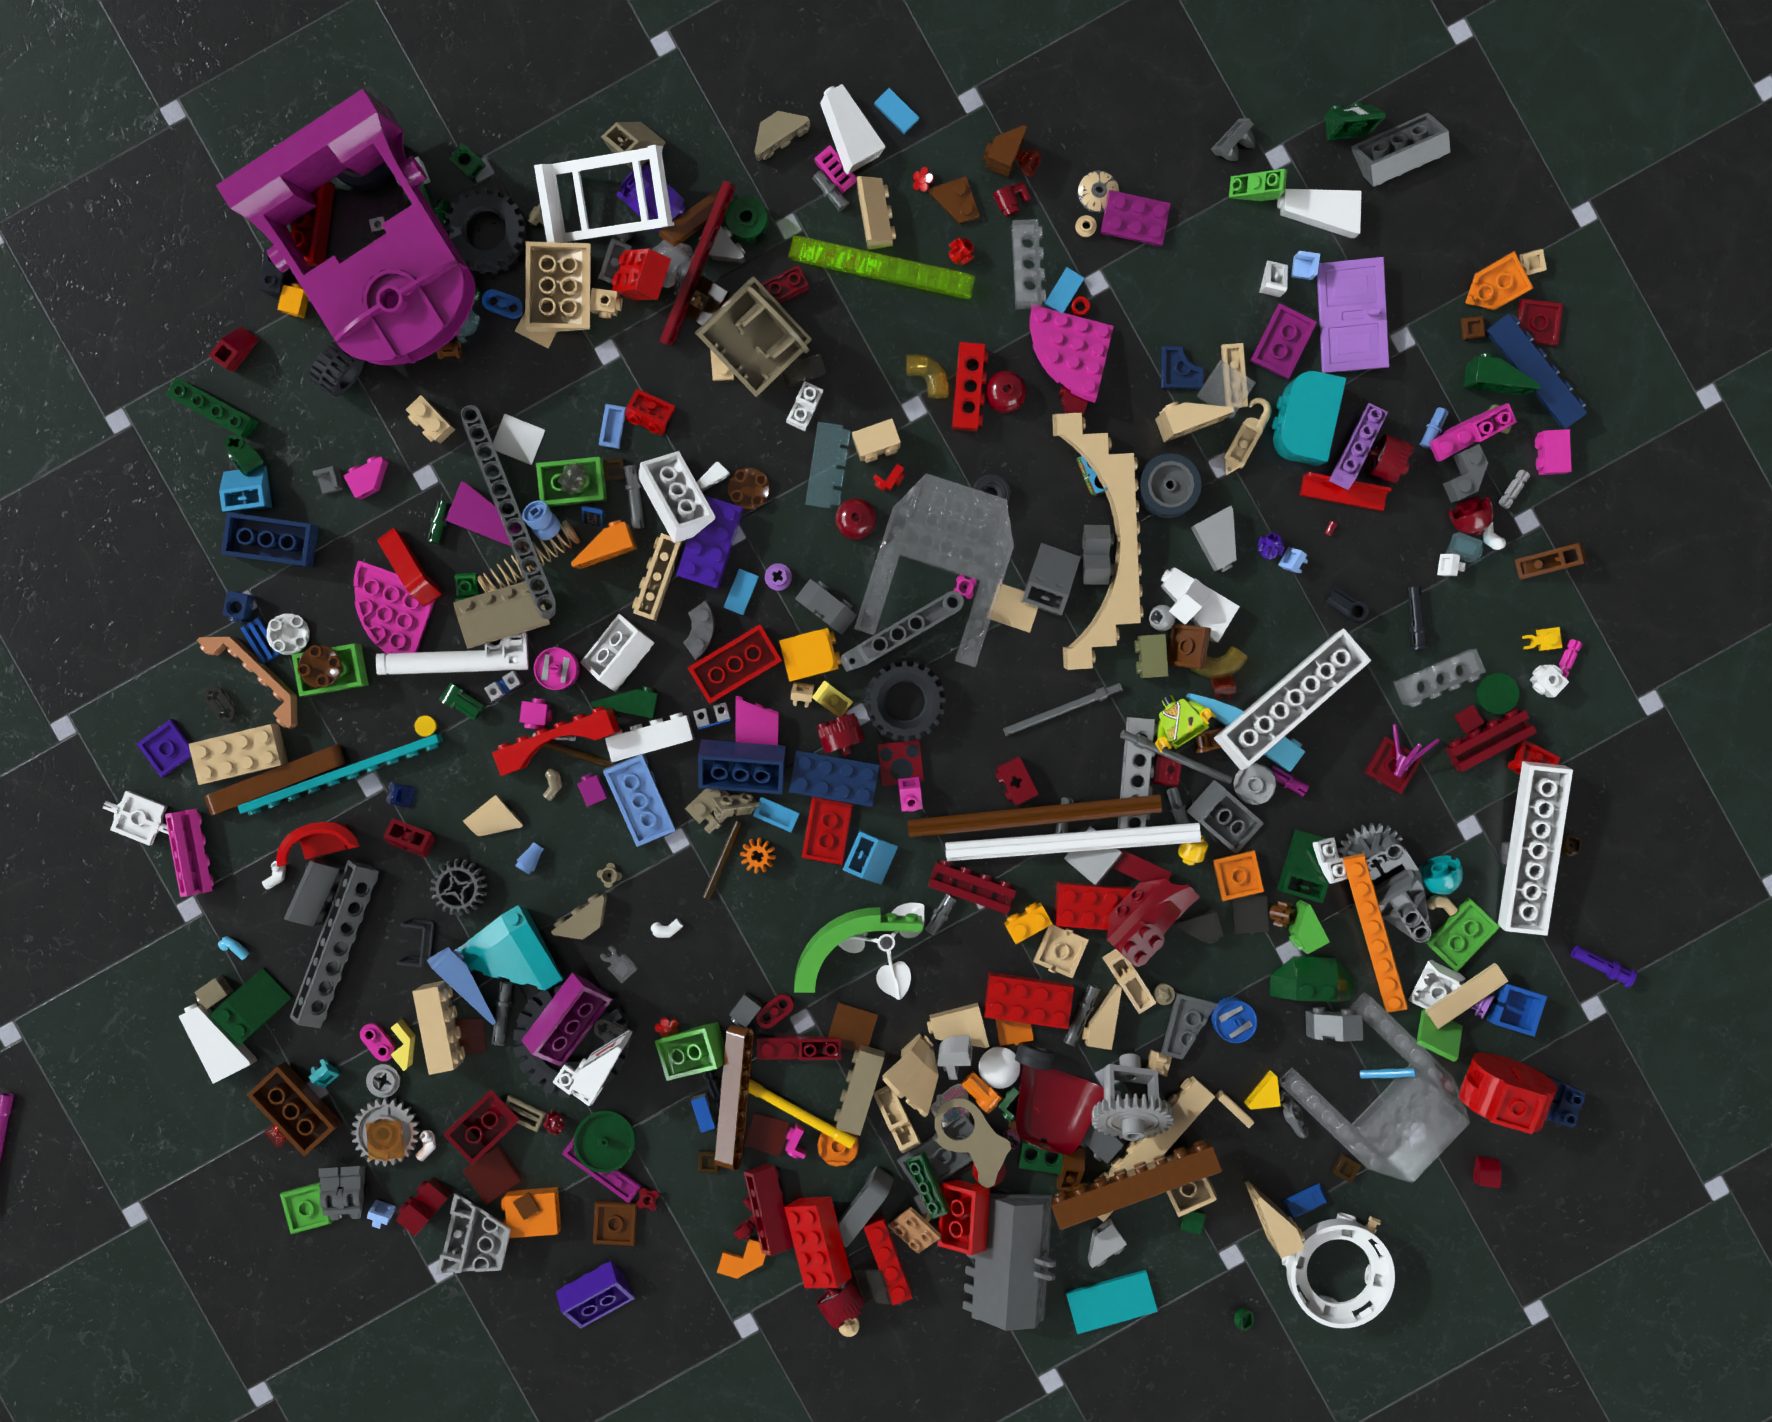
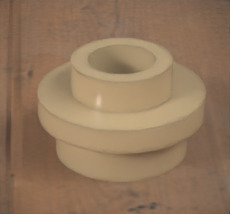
[1075,215,1097,237]

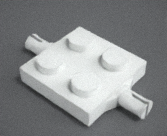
[103,791,169,845]

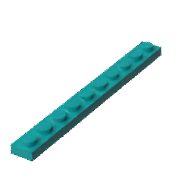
[238,734,443,816]

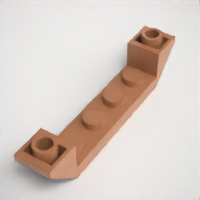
[197,637,298,728]

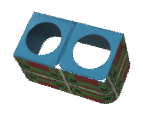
[1077,456,1108,496]

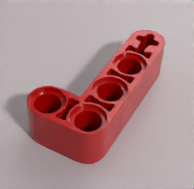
[377,527,442,607]

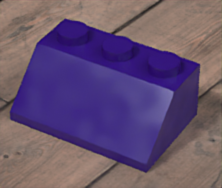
[556,1261,635,1329]

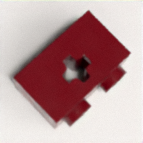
[995,756,1039,805]
[383,818,436,858]

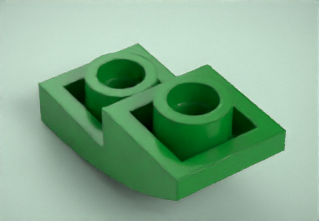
[454,573,479,601]

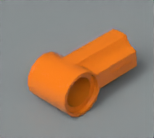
[961,1071,1003,1114]

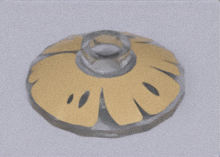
[1077,170,1119,213]

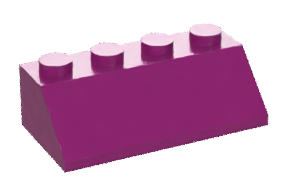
[521,973,612,1067]

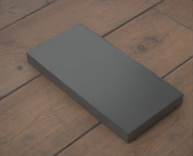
[897,1114,975,1196]

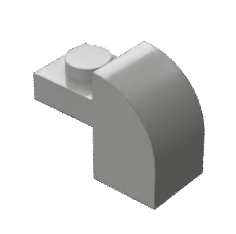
[937,1035,972,1080]

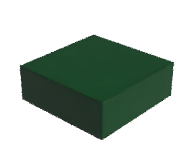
[1179,1210,1206,1235]

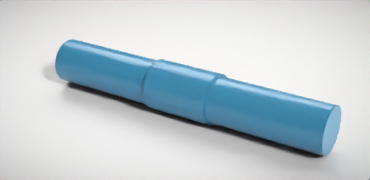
[1360,1068,1417,1079]

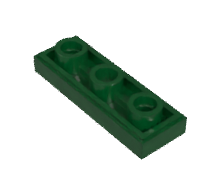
[906,1152,951,1219]

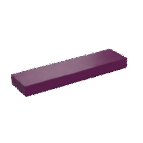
[562,1138,642,1203]

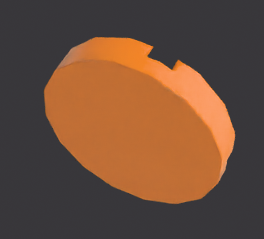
[817,1124,859,1167]

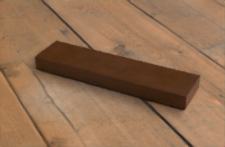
[659,187,734,248]

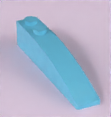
[1186,694,1305,772]

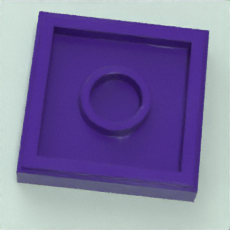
[137,719,192,778]

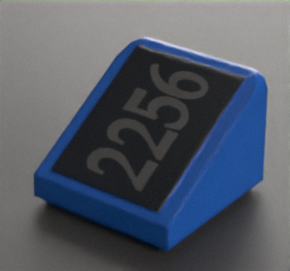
[582,506,606,527]

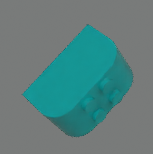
[1272,371,1346,466]

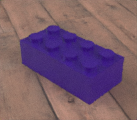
[676,495,744,589]

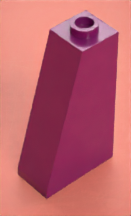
[446,481,528,550]

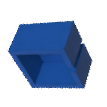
[1486,983,1547,1037]

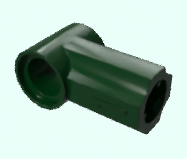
[439,682,485,720]

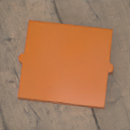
[995,1019,1034,1046]

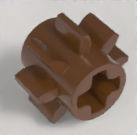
[1269,901,1296,928]

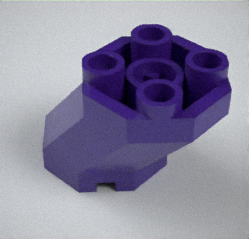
[617,164,686,231]

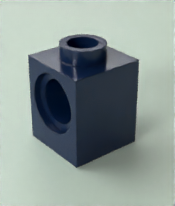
[222,590,255,623]

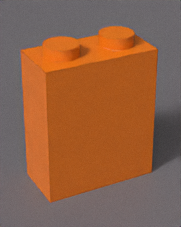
[501,1187,561,1238]

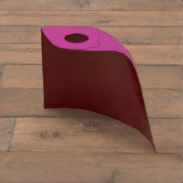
[1016,1065,1104,1155]

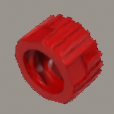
[1071,296,1090,317]

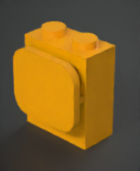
[779,628,841,682]

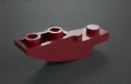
[757,1035,841,1060]

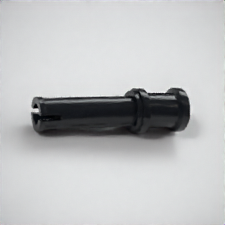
[1408,586,1430,651]

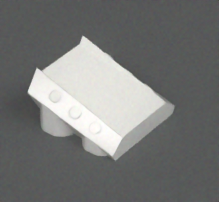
[1409,960,1466,1009]

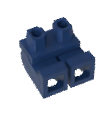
[1546,1077,1586,1128]

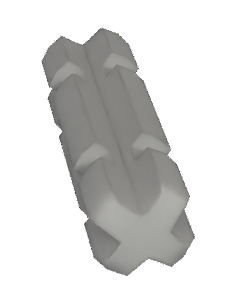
[1499,470,1530,508]

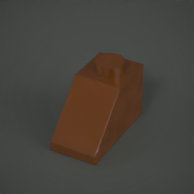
[1056,1148,1086,1191]

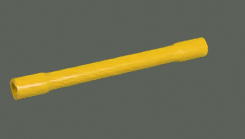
[749,1079,856,1149]

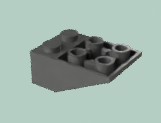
[1020,543,1081,616]

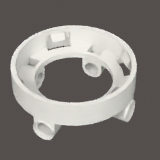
[1282,1213,1395,1328]

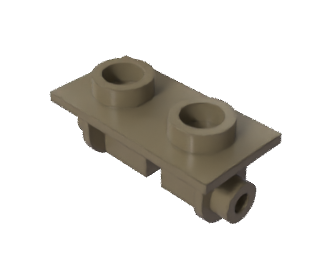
[713,793,759,818]

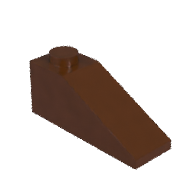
[1515,542,1588,580]

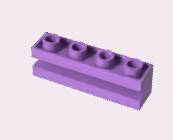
[1329,403,1388,490]

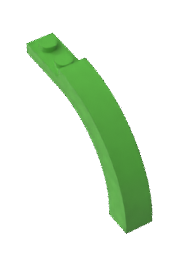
[794,907,923,993]

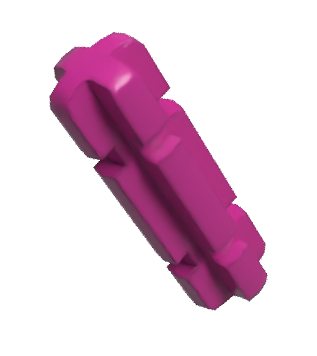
[1559,639,1582,679]

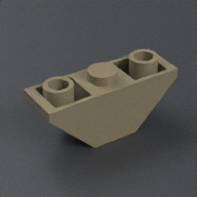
[754,111,810,161]
[551,893,607,940]

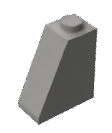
[1191,506,1237,572]

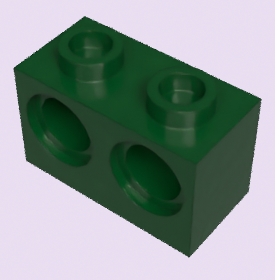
[1018,1139,1064,1174]

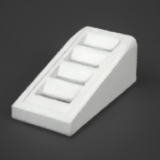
[696,462,731,492]

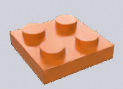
[1213,850,1264,901]

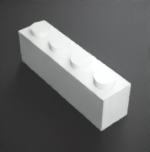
[605,712,695,762]

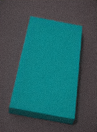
[1066,1269,1158,1334]

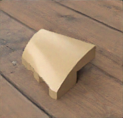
[463,794,524,836]

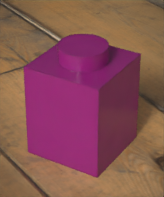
[577,773,609,807]

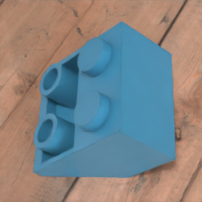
[219,466,272,513]
[843,830,898,885]

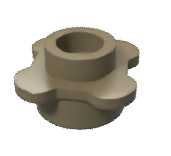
[597,863,622,888]

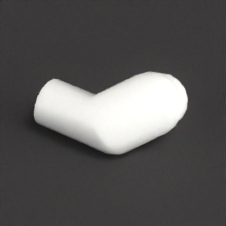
[1483,522,1506,550]

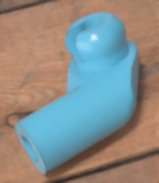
[218,936,250,960]

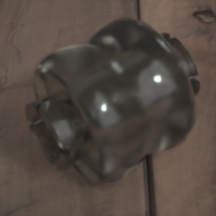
[558,462,589,495]

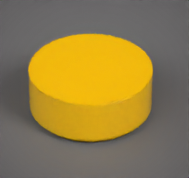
[415,716,437,737]

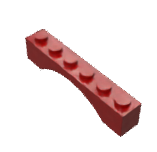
[492,706,620,776]

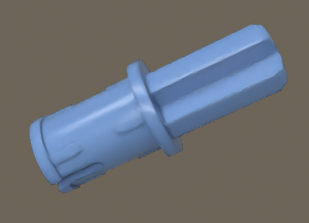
[1419,407,1448,450]

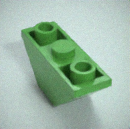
[1229,169,1287,201]

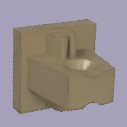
[527,203,544,226]

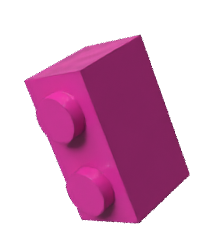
[1535,429,1572,475]

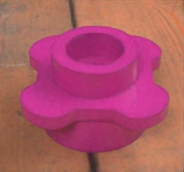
[954,576,977,599]

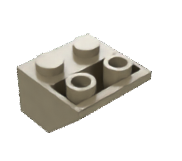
[601,122,666,171]

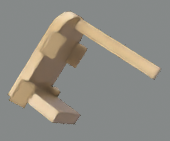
[1365,1216,1381,1239]

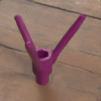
[1393,724,1440,777]

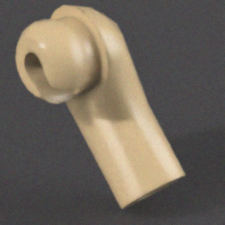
[1426,895,1458,916]

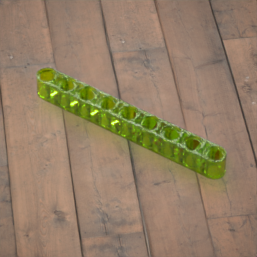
[788,236,975,299]

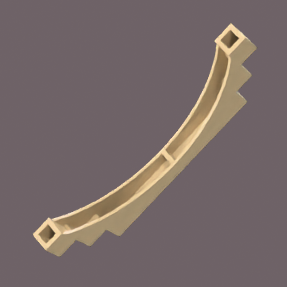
[1052,413,1143,670]

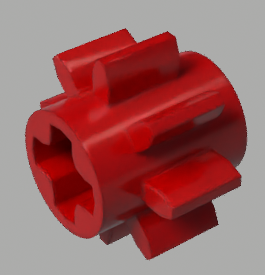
[949,237,974,265]

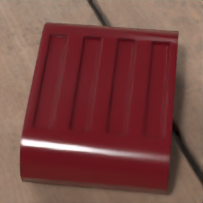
[1152,753,1182,787]

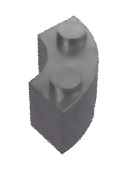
[683,601,715,660]

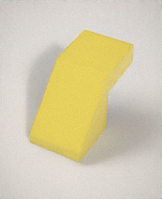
[391,1019,415,1071]

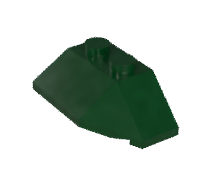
[1269,956,1354,1002]

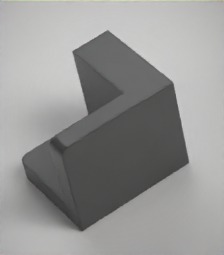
[313,466,345,494]

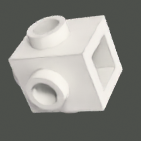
[1530,665,1569,697]

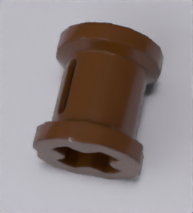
[437,339,462,359]

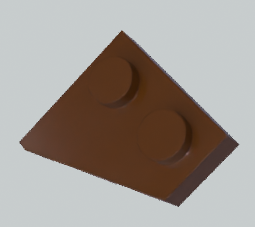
[928,176,980,225]

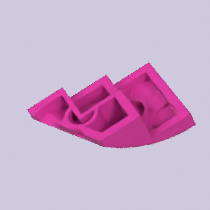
[736,696,779,745]

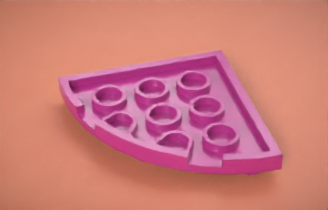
[1029,305,1114,403]
[354,561,440,654]

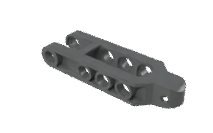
[840,591,964,672]

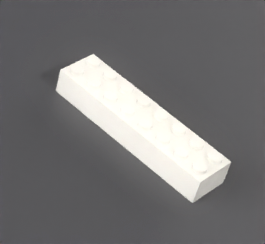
[1214,628,1371,770]
[1498,761,1573,935]

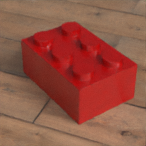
[611,249,671,300]
[938,1179,990,1255]

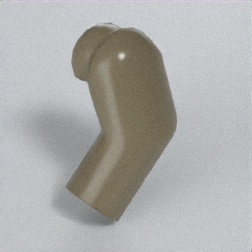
[543,769,562,801]

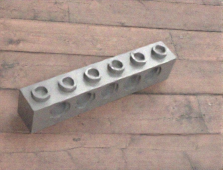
[1117,717,1158,829]

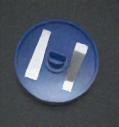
[1211,997,1257,1043]

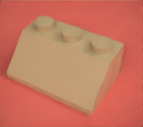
[857,176,896,250]

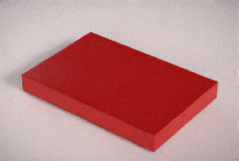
[802,796,853,865]

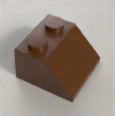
[983,125,1027,178]

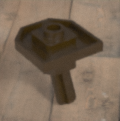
[685,276,730,325]

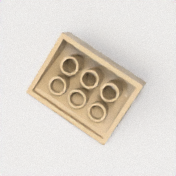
[525,242,591,332]

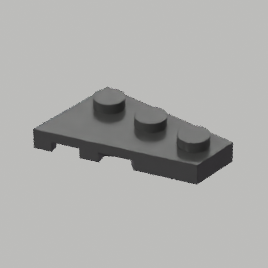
[1161,992,1218,1059]

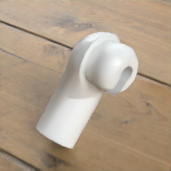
[262,861,286,890]
[651,919,683,938]
[415,1130,436,1162]

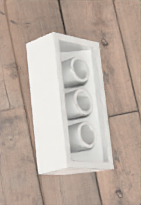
[638,451,715,543]

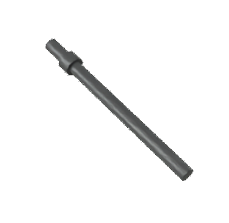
[1003,683,1123,736]
[1120,730,1233,784]

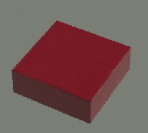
[1454,705,1484,734]

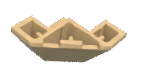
[883,1033,939,1117]

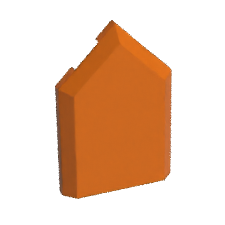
[1465,251,1533,310]

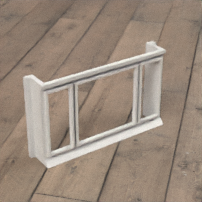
[534,145,674,243]

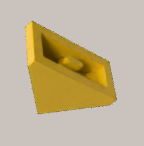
[1244,1070,1281,1110]

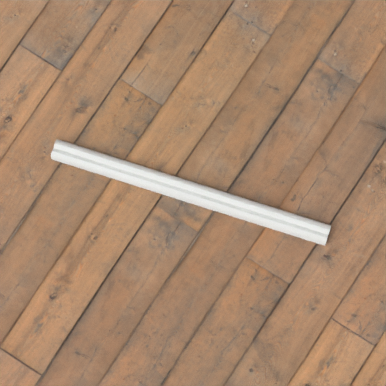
[945,823,1201,861]

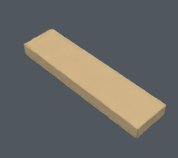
[1425,963,1508,1029]

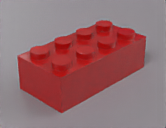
[688,624,783,704]
[1054,881,1135,930]
[983,972,1074,1029]
[784,1196,852,1288]

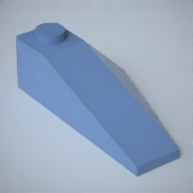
[427,947,496,1025]

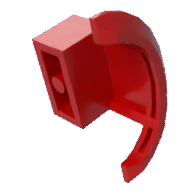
[276,821,360,867]

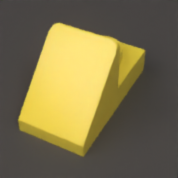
[812,681,853,717]

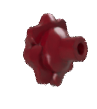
[543,1110,565,1136]

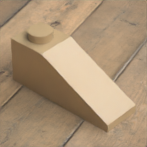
[1082,984,1122,1050]

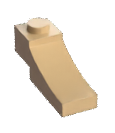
[873,1085,921,1153]

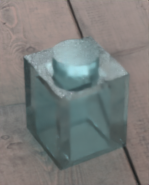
[1446,532,1483,562]

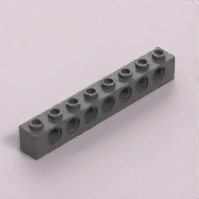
[290,860,379,1028]

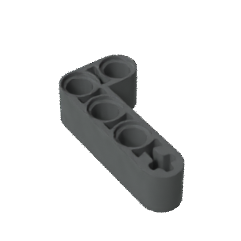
[838,1166,894,1248]

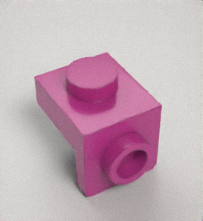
[785,1123,807,1159]

